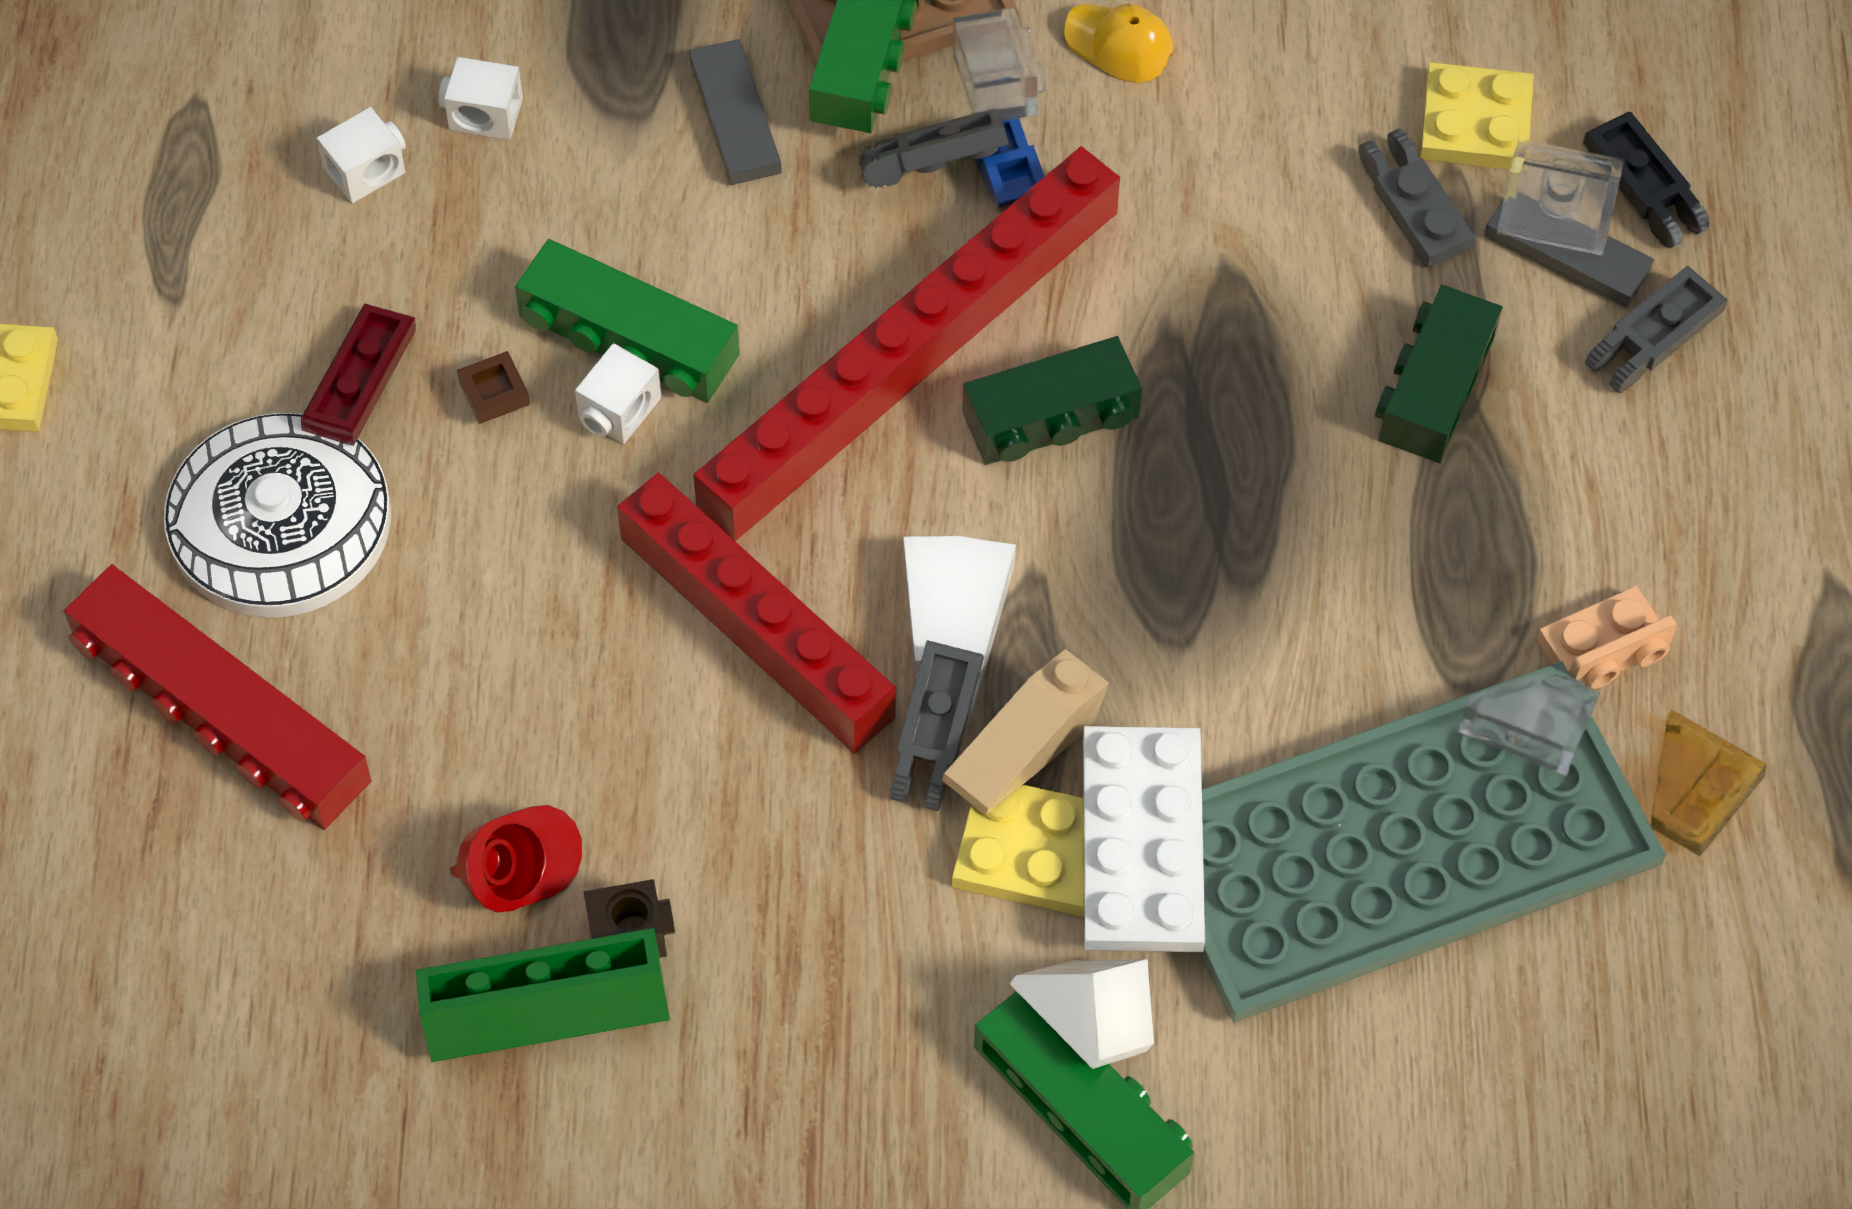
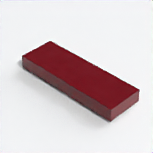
[301,303,416,446]

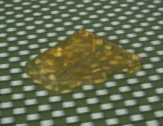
[1651,710,1766,856]

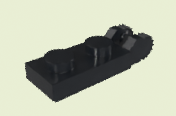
[1583,111,1710,248]

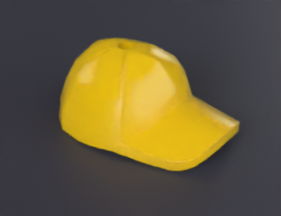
[1064,3,1174,83]

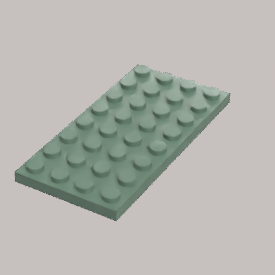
[1201,661,1666,1023]

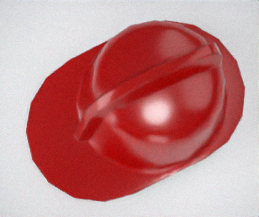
[450,805,582,913]

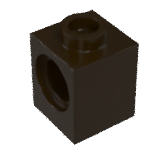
[583,879,675,958]

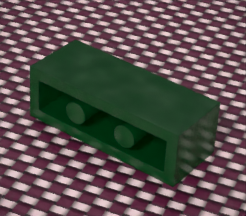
[1375,284,1503,464]
[962,336,1142,465]

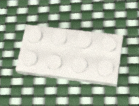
[1083,726,1205,952]

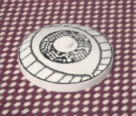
[164,413,391,618]

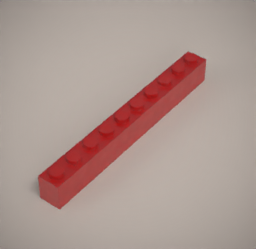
[693,146,1120,541]

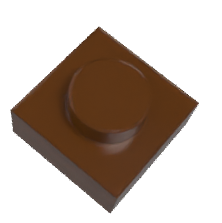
[457,351,530,424]

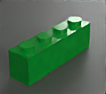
[809,0,917,134]
[515,238,740,403]
[416,928,670,1062]
[974,991,1194,1209]

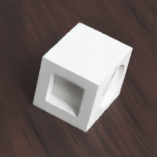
[439,57,523,140]
[317,107,406,204]
[575,343,661,445]

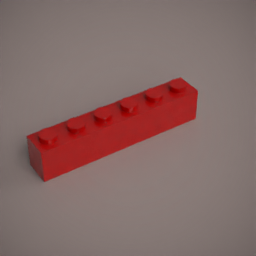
[617,472,896,754]
[63,564,372,830]

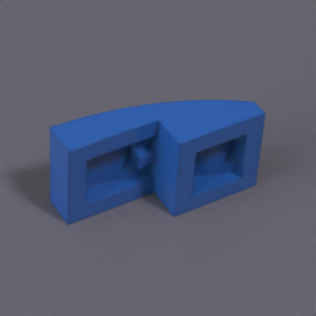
[975,110,1045,208]

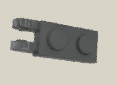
[859,108,1009,189]
[1358,128,1476,267]
[1585,266,1728,393]
[890,640,984,811]

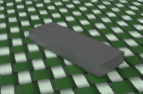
[689,39,782,185]
[1484,187,1654,307]

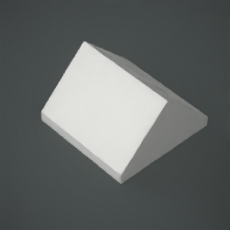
[1010,959,1154,1069]

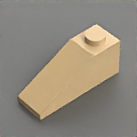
[942,649,1109,816]

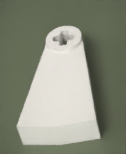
[903,536,1016,729]

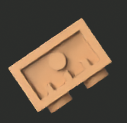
[1536,586,1678,690]

